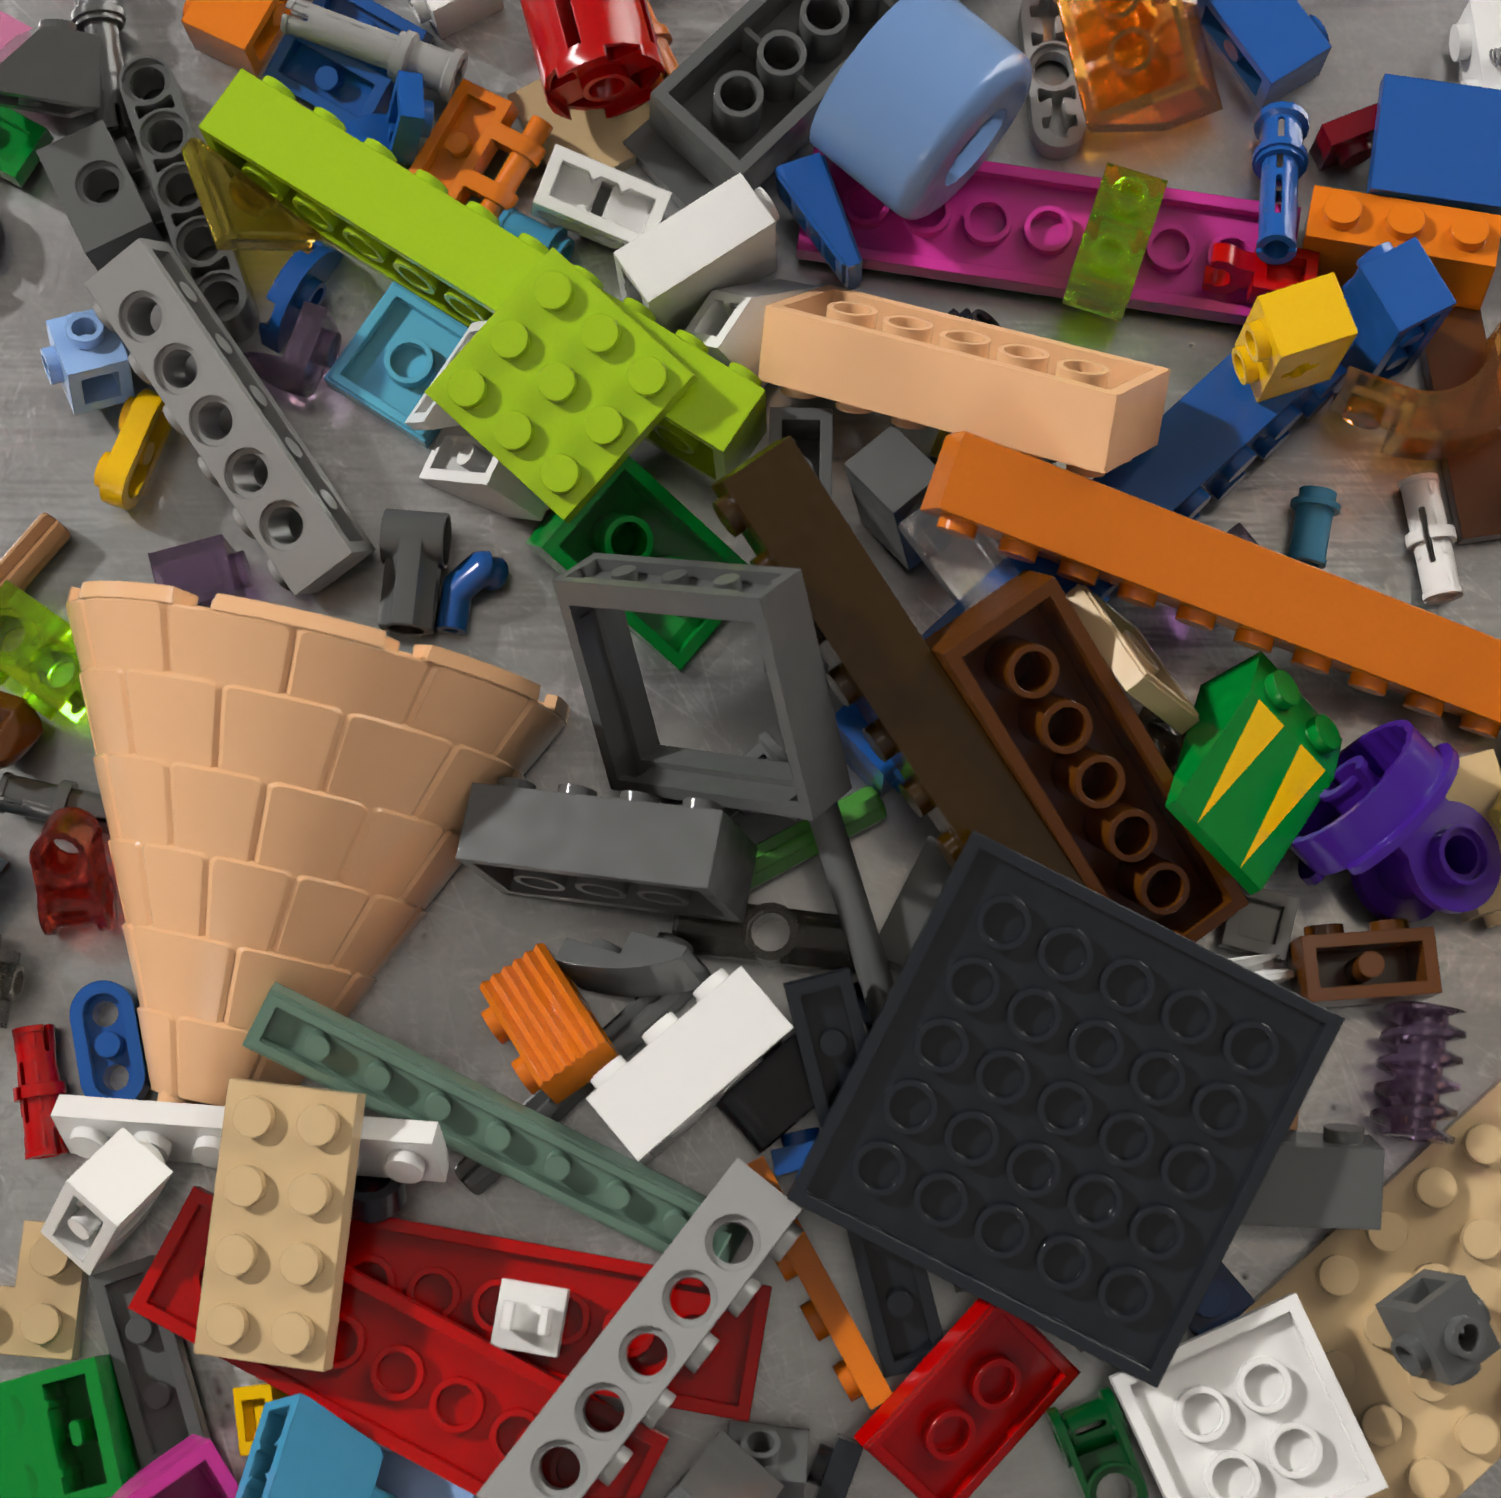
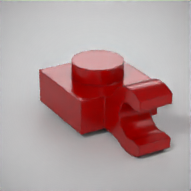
[1202,243,1320,304]

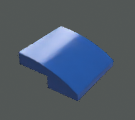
[263,0,434,123]

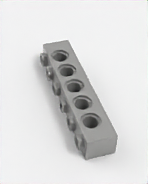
[84,238,376,596]
[476,1158,804,1498]

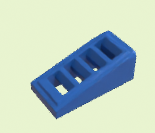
[775,152,863,290]

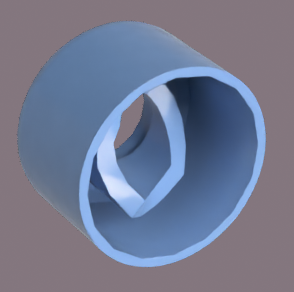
[810,0,1033,220]

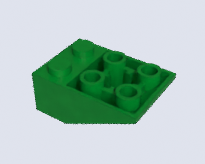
[0,1354,141,1498]

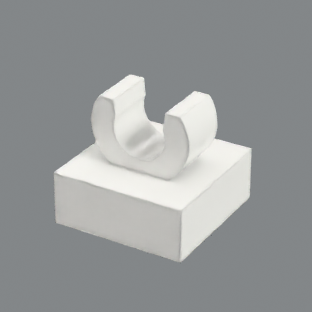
[491,1278,570,1358]

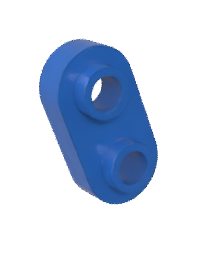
[69,980,150,1100]

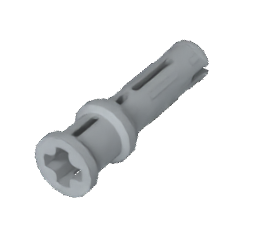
[280,0,468,103]

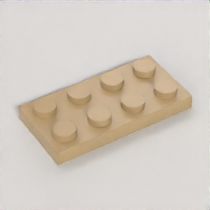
[194,1078,366,1372]

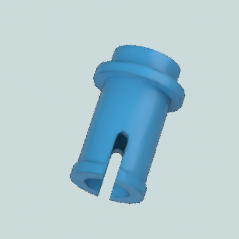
[498,207,575,261]
[1286,486,1341,569]

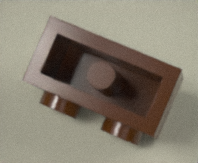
[1287,919,1442,1008]

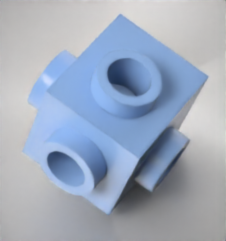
[40,309,135,416]

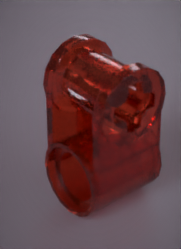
[29,807,117,936]

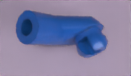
[436,551,509,635]

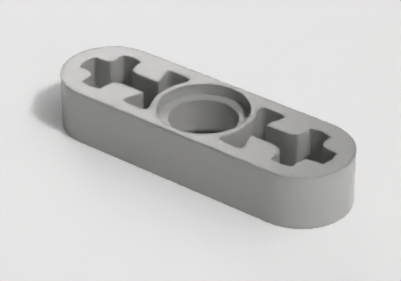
[1018,0,1087,160]

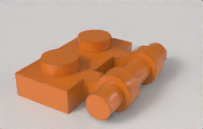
[409,78,553,219]

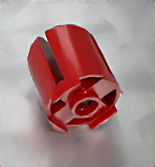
[520,0,666,120]

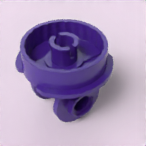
[1289,720,1501,923]

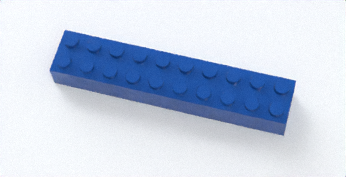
[835,342,1354,798]

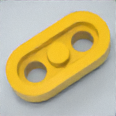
[94,388,172,511]

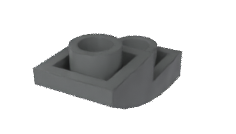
[555,930,709,997]

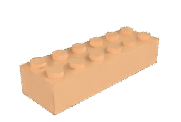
[758,284,1171,478]

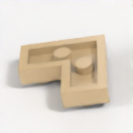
[0,1220,89,1360]

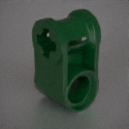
[1046,1386,1149,1498]

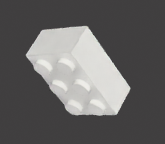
[586,966,794,1166]

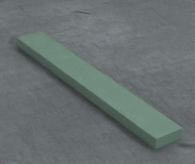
[242,981,748,1264]

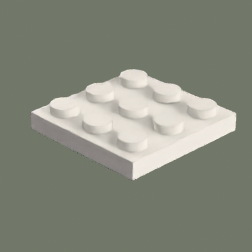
[1108,1293,1388,1498]

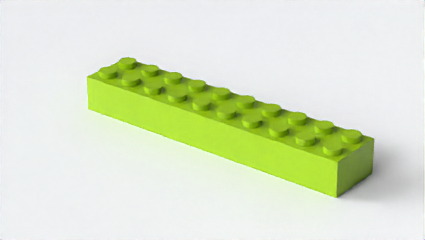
[198,68,767,483]

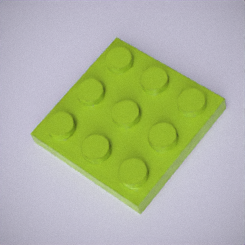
[424,247,698,523]

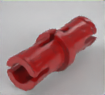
[12,1024,68,1160]

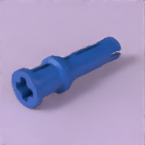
[1252,101,1310,265]

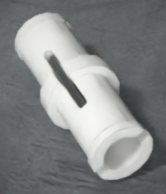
[1398,472,1464,605]

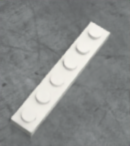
[51,1094,451,1184]

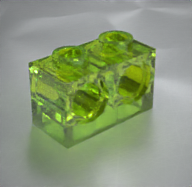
[1062,162,1168,322]
[0,580,86,723]

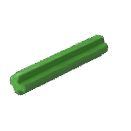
[750,786,887,890]

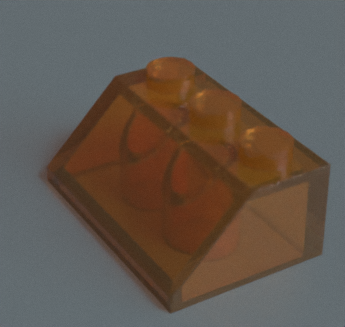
[1056,0,1223,133]

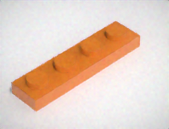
[746,1155,892,1410]

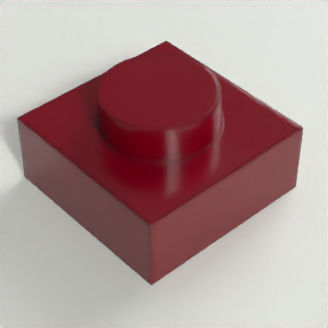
[1310,103,1378,172]

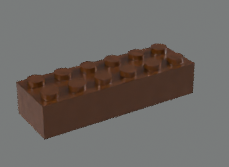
[925,569,1249,942]

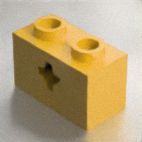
[1231,272,1358,403]

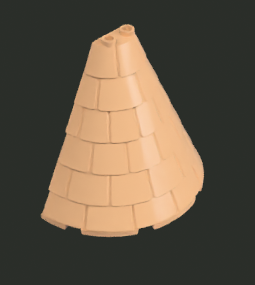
[66,581,570,1106]

